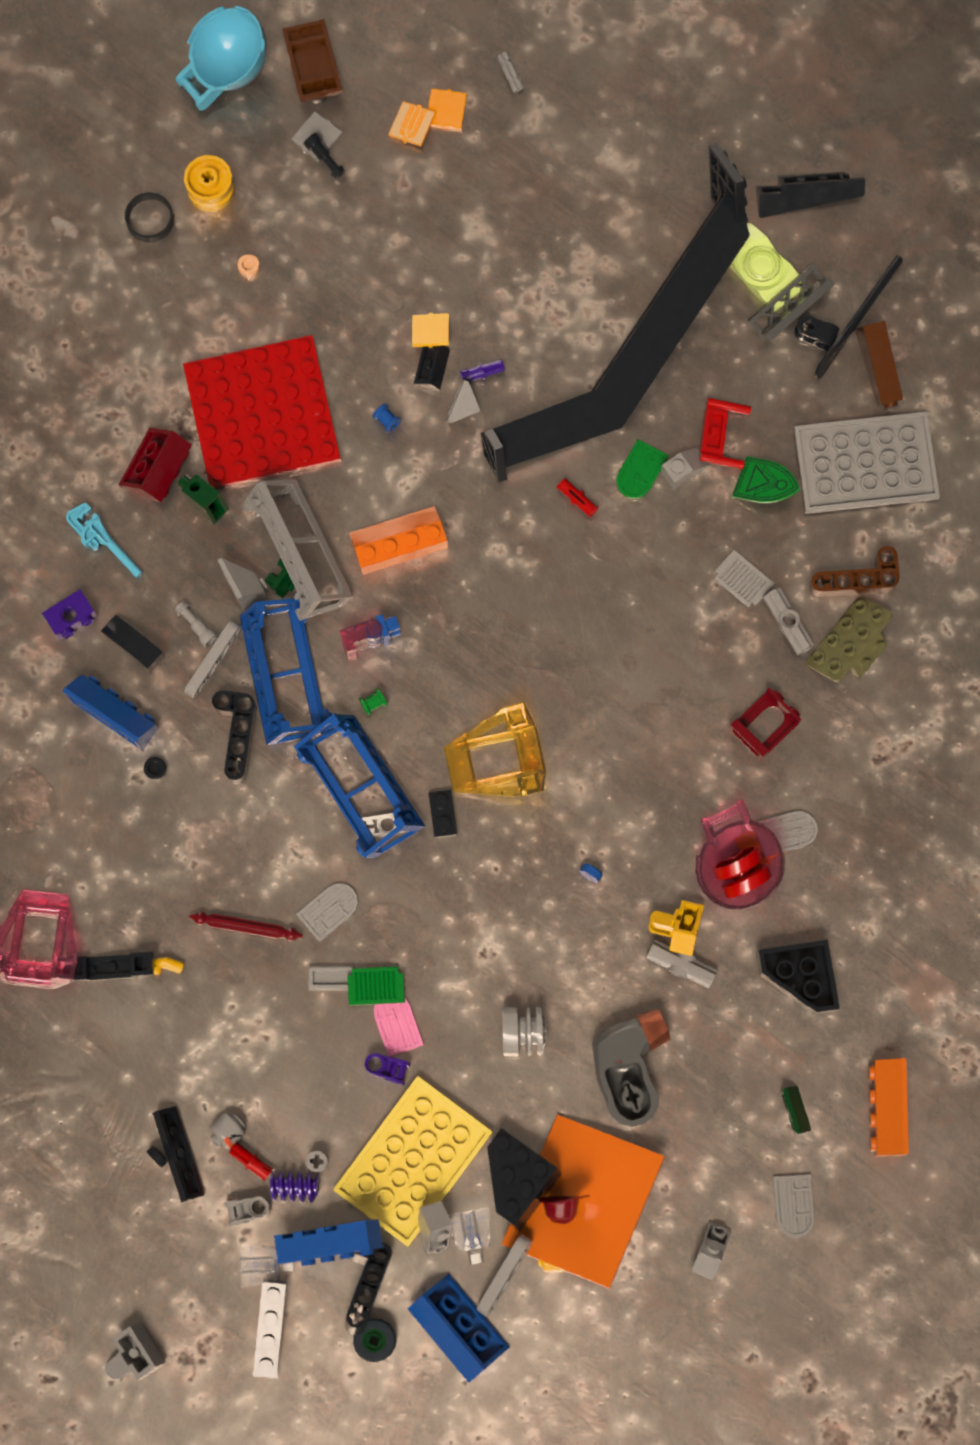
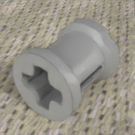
[306,1151,329,1173]

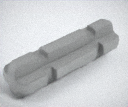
[498,52,524,93]

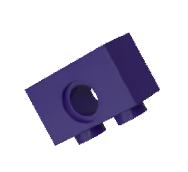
[42,589,98,640]

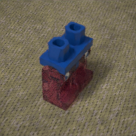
[339,614,401,661]

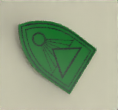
[732,456,801,503]

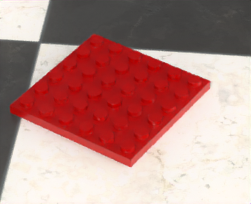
[183,335,341,489]

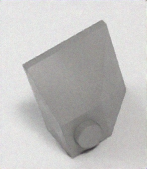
[218,558,268,609]

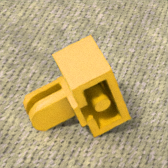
[648,900,705,956]

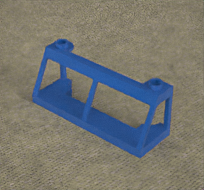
[239,598,332,745]
[294,713,425,858]

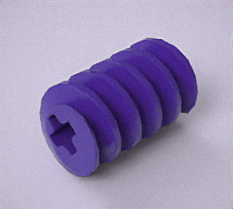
[270,1170,319,1203]

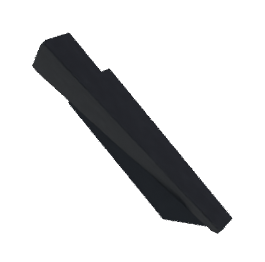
[756,172,865,218]

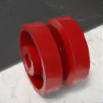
[712,846,772,899]

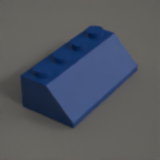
[62,674,158,751]
[408,1274,510,1383]

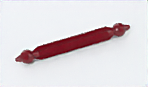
[189,911,303,941]

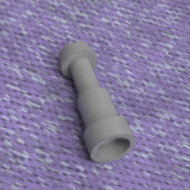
[175,601,219,648]

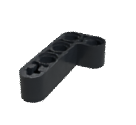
[212,691,257,784]
[345,1242,392,1335]

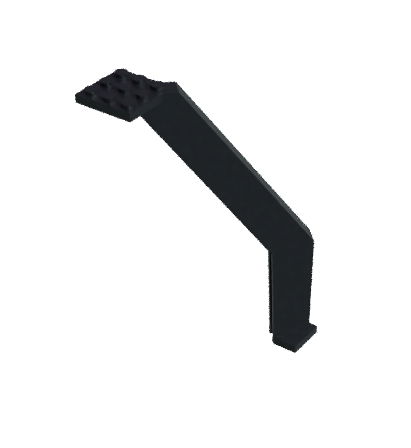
[480,143,750,482]

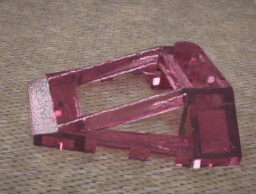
[0,890,78,989]

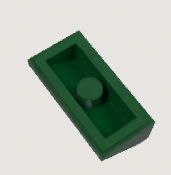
[781,1086,811,1136]

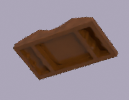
[282,19,343,103]

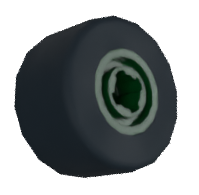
[353,1318,396,1362]

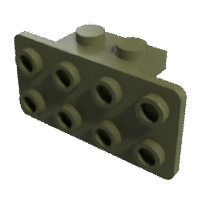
[806,596,893,682]

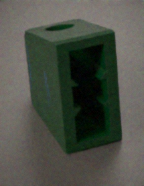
[178,474,229,525]

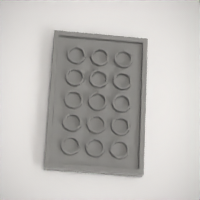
[793,412,940,514]

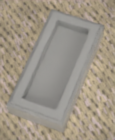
[308,966,355,990]

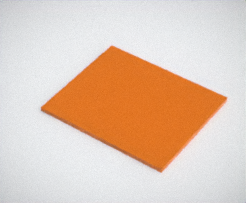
[502,1114,665,1289]

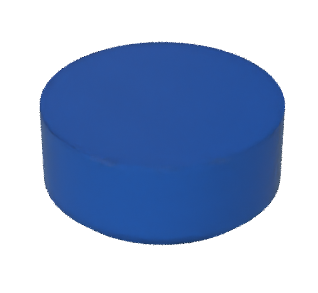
[579,863,603,883]

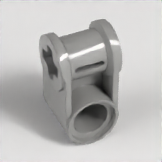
[224,1197,272,1226]

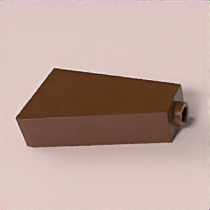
[855,321,903,408]

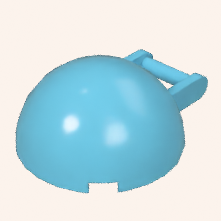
[175,6,267,110]

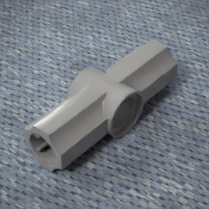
[763,588,814,656]
[646,940,718,989]

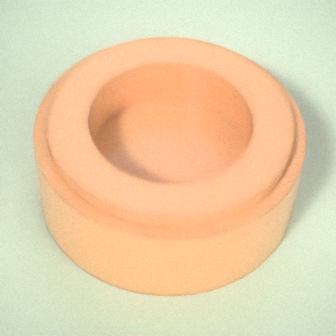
[238,254,260,278]

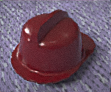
[538,1195,590,1224]

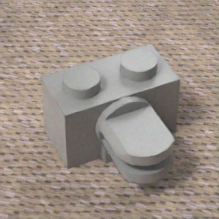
[105,1323,166,1380]

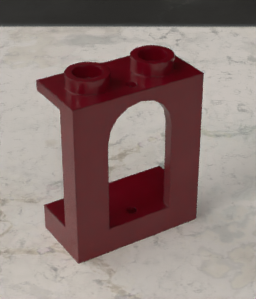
[729,688,802,761]

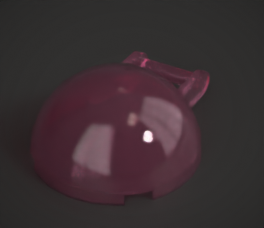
[695,799,785,910]

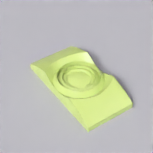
[730,222,806,314]

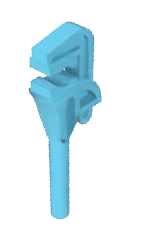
[66,502,143,578]

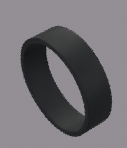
[125,192,174,243]

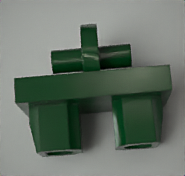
[265,558,295,599]

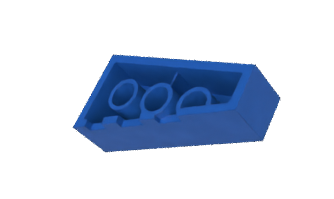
[274,1219,383,1266]

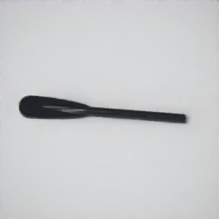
[815,256,903,379]

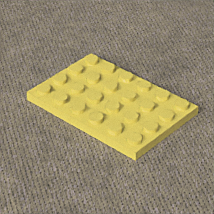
[333,1076,493,1247]

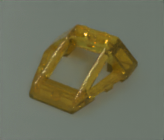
[444,702,546,797]

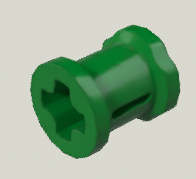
[358,688,388,716]

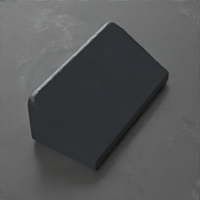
[414,346,450,390]

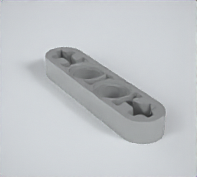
[184,620,242,699]
[476,1234,533,1317]

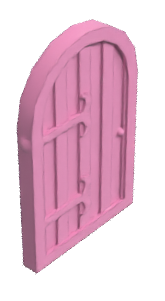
[374,998,424,1057]

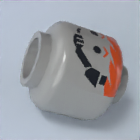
[210,1113,245,1148]

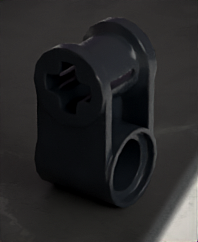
[794,316,839,351]

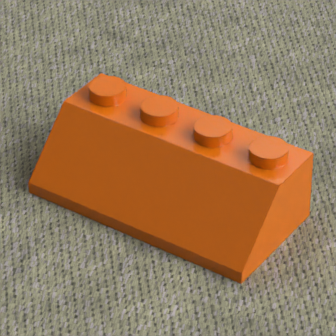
[349,506,448,575]
[868,1058,909,1157]

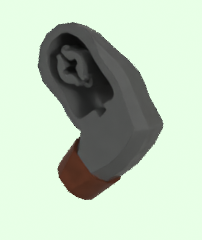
[592,1009,671,1127]

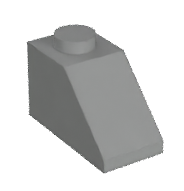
[661,447,710,490]

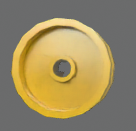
[184,155,235,212]

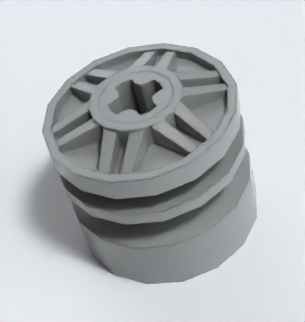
[502,1006,546,1056]

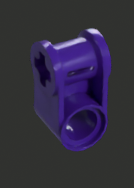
[365,1053,411,1086]

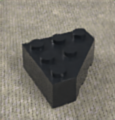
[756,940,840,1015]
[487,1128,561,1232]

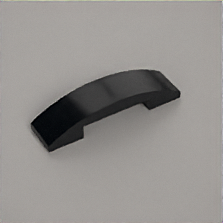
[64,951,154,981]

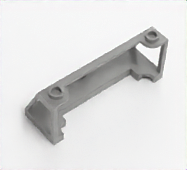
[243,479,353,621]

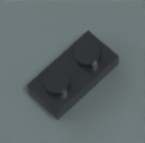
[428,790,457,839]

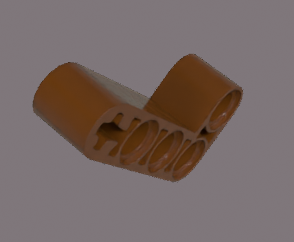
[809,546,900,597]

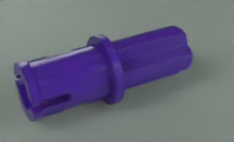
[460,360,505,383]

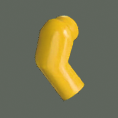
[154,957,184,975]

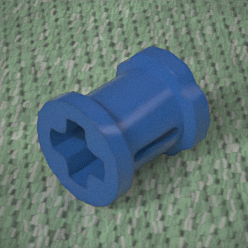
[372,403,402,433]

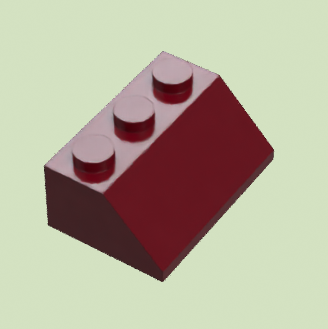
[118,427,192,503]

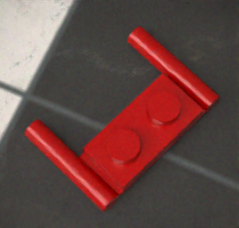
[699,397,751,469]

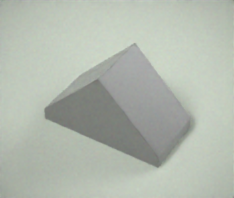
[445,379,480,423]

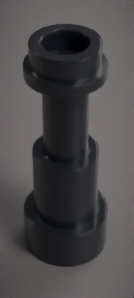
[303,133,345,179]

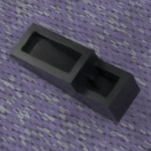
[101,615,165,672]

